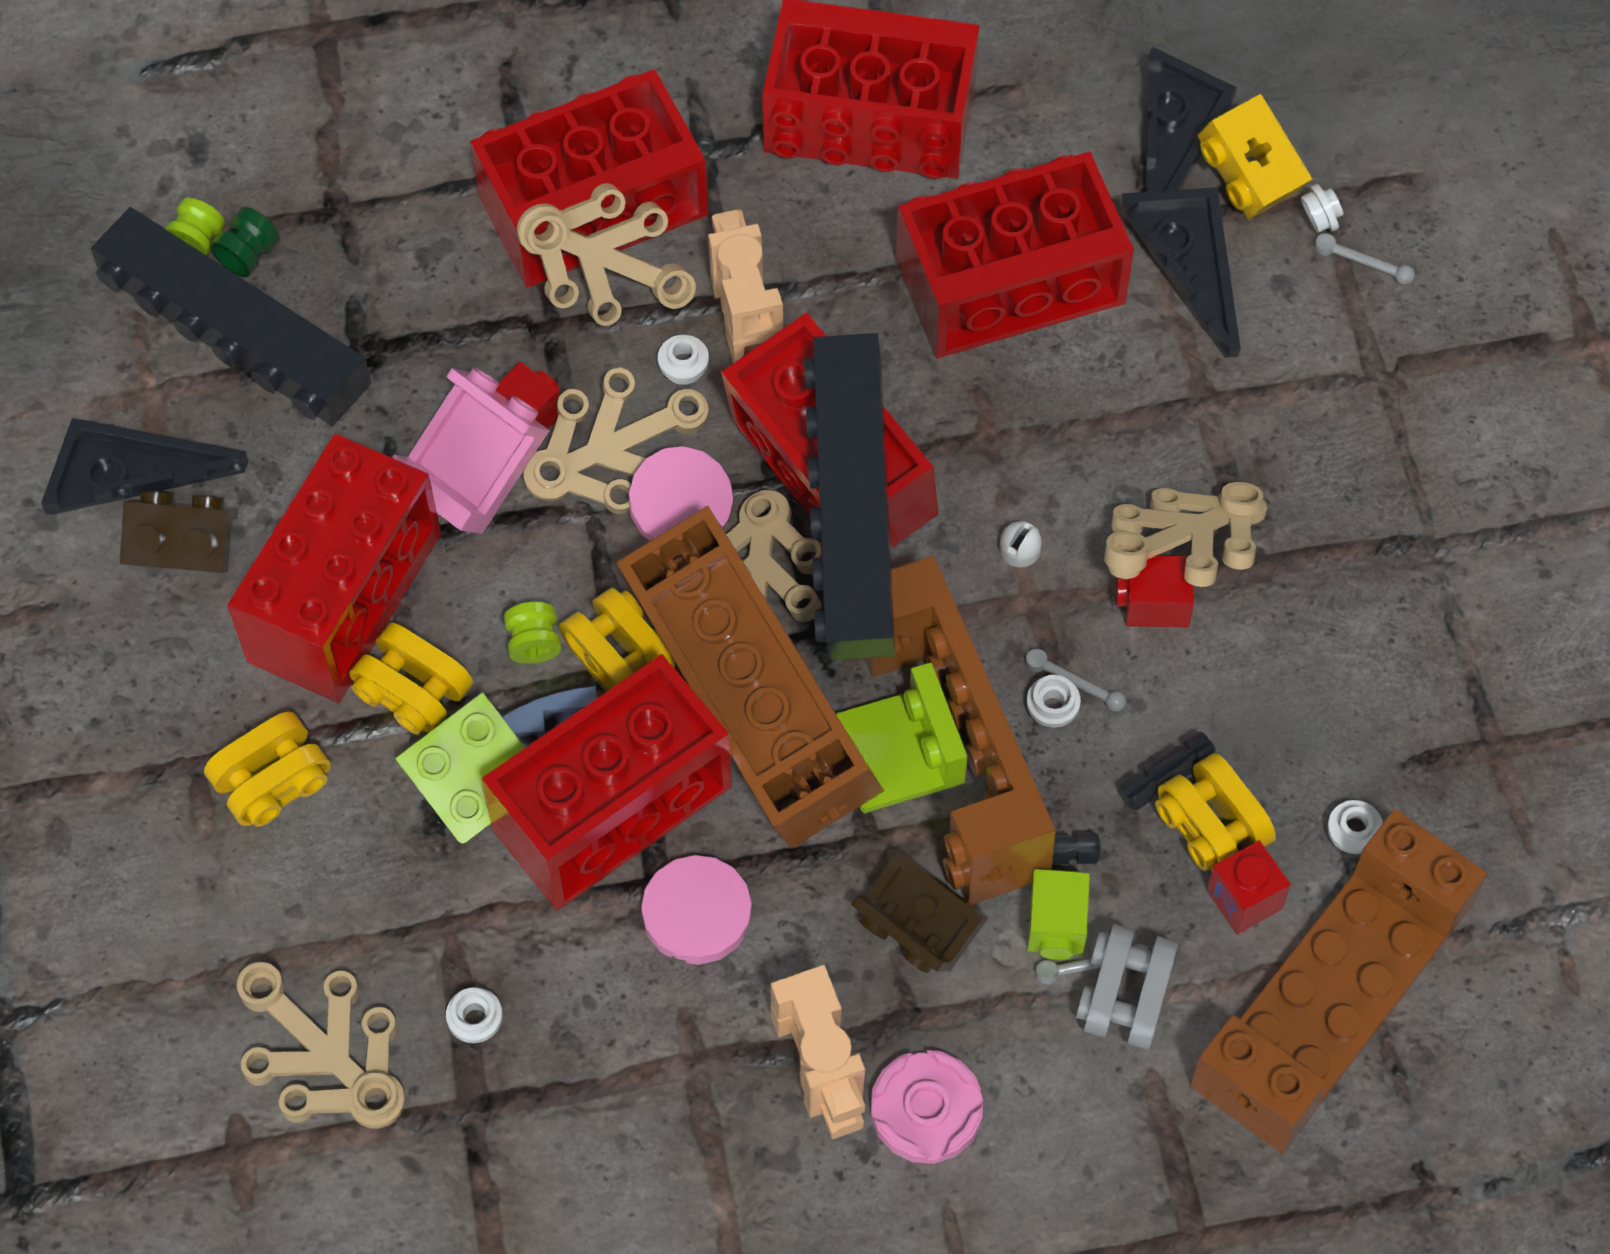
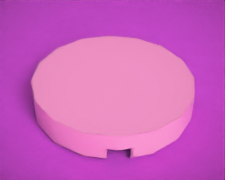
[628,446,733,541]
[641,855,752,965]
[871,1050,983,1164]

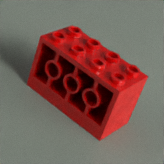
[762,0,980,179]
[470,69,708,289]
[896,151,1134,359]
[721,312,939,549]
[227,433,441,704]
[481,654,732,911]

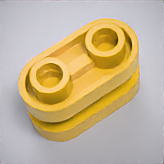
[559,588,675,692]
[349,623,474,735]
[204,712,331,827]
[1155,753,1276,871]

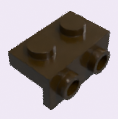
[119,491,238,573]
[851,851,988,974]

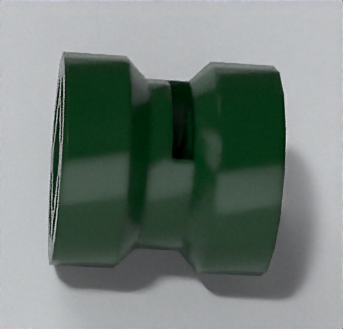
[209,207,280,278]

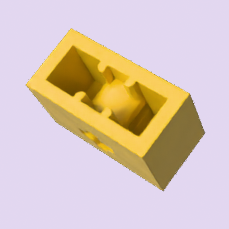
[1197,94,1312,220]

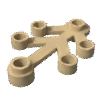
[517,183,696,326]
[523,368,708,514]
[1104,482,1267,587]
[727,490,822,622]
[237,962,405,1128]

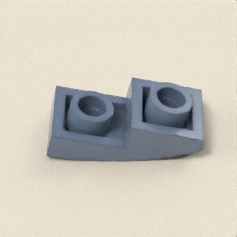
[502,686,597,748]

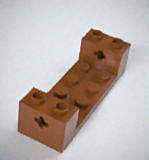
[616,506,884,848]
[855,556,1056,905]
[1190,808,1488,1155]

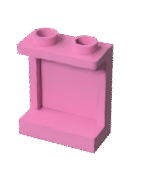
[392,367,549,534]

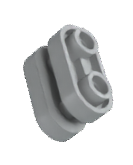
[1076,924,1179,1050]

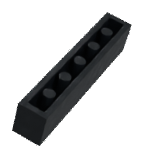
[90,207,371,427]
[804,333,896,660]

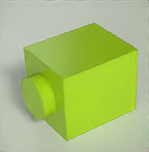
[1028,869,1090,960]

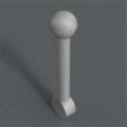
[1315,233,1415,285]
[1026,649,1126,712]
[1036,944,1150,985]

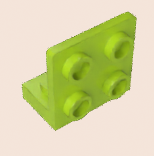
[837,662,967,813]
[395,692,525,844]

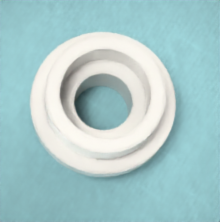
[1301,184,1344,233]
[658,335,709,385]
[1027,675,1081,728]
[1327,800,1383,854]
[446,987,503,1043]

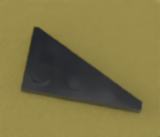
[1146,47,1237,192]
[1120,187,1241,358]
[41,418,249,515]

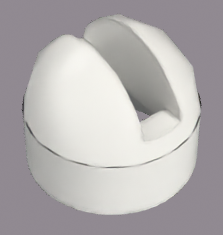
[999,521,1042,567]

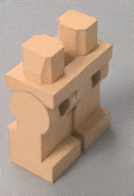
[708,209,783,363]
[771,965,865,1139]

